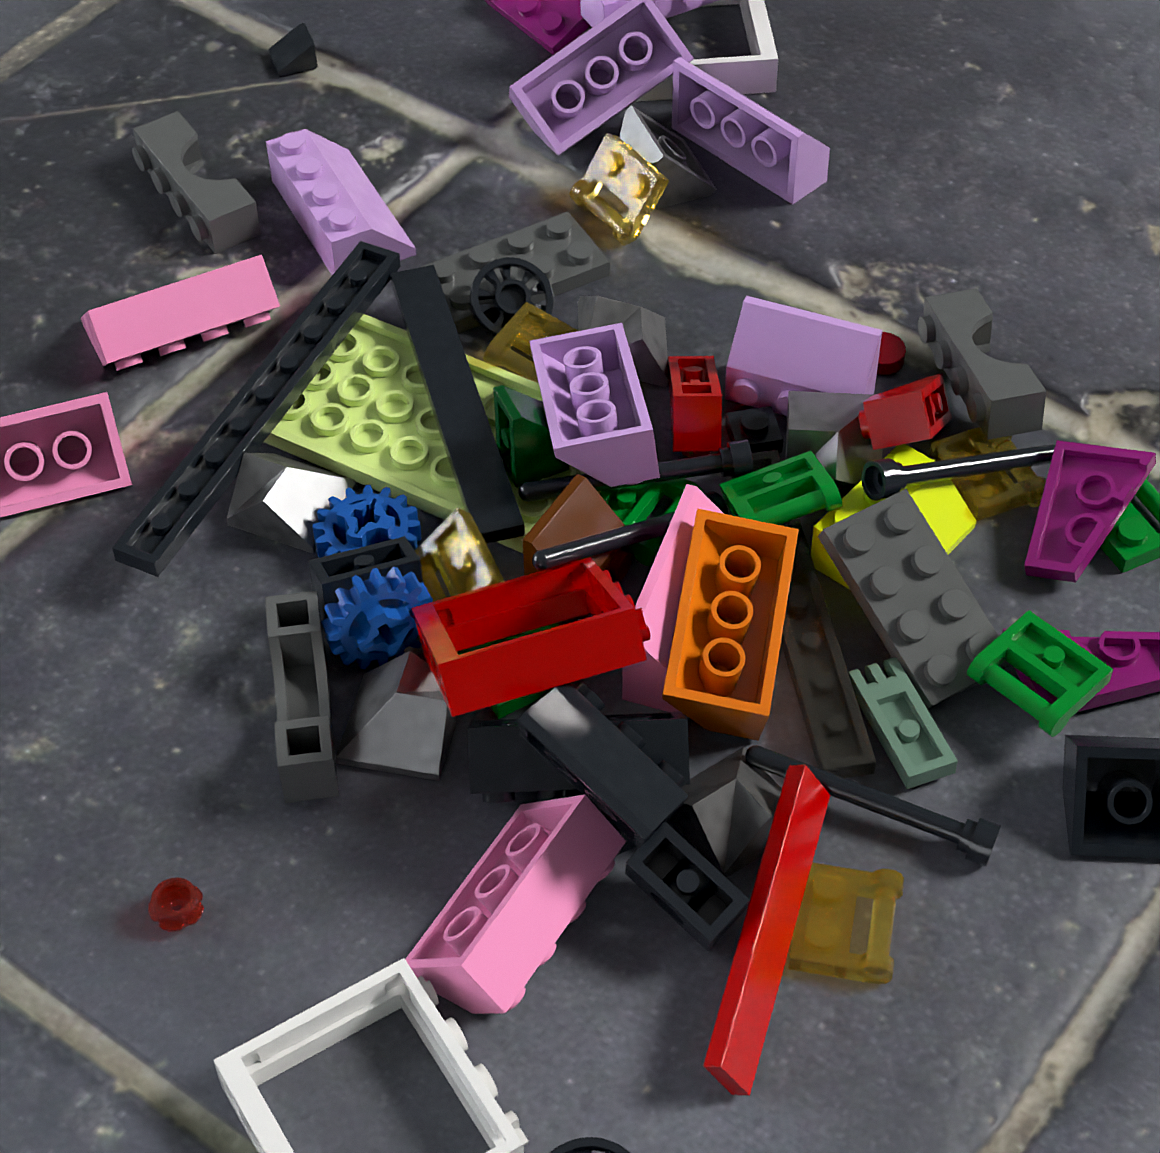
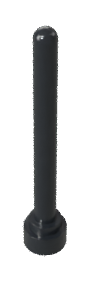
[518,439,753,502]
[861,444,1055,501]
[532,491,728,571]
[745,745,1001,867]

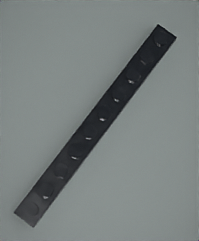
[112,241,401,577]

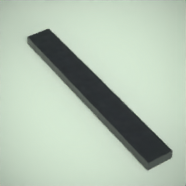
[390,265,525,546]

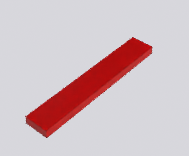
[703,764,830,1096]

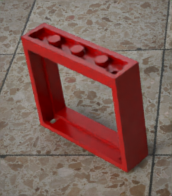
[411,557,651,717]

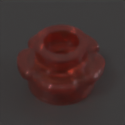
[148,878,204,932]

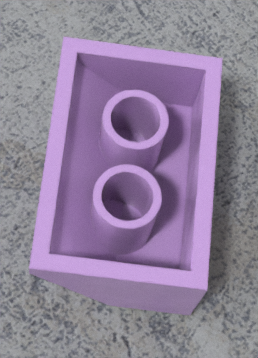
[725,296,882,416]

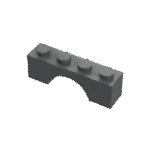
[132,111,261,254]
[918,288,1046,440]
[265,590,339,803]

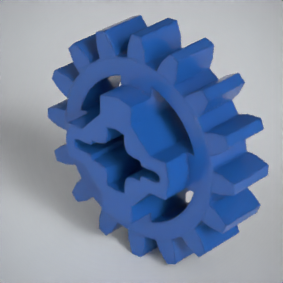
[313,485,421,558]
[321,567,433,669]

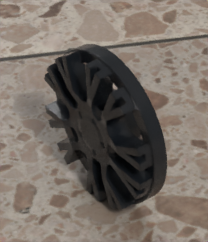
[469,257,554,342]

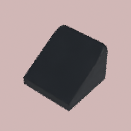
[268,23,318,77]

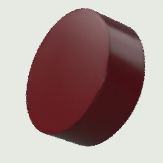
[877,332,906,375]

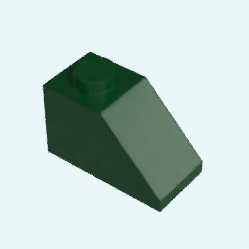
[493,385,569,488]

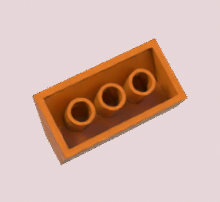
[662,508,799,741]

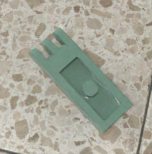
[846,657,958,789]

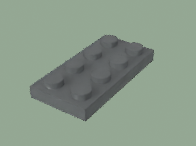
[418,212,610,334]
[818,489,1011,710]

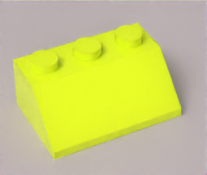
[809,444,976,590]

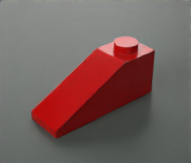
[668,356,722,457]
[859,373,952,450]

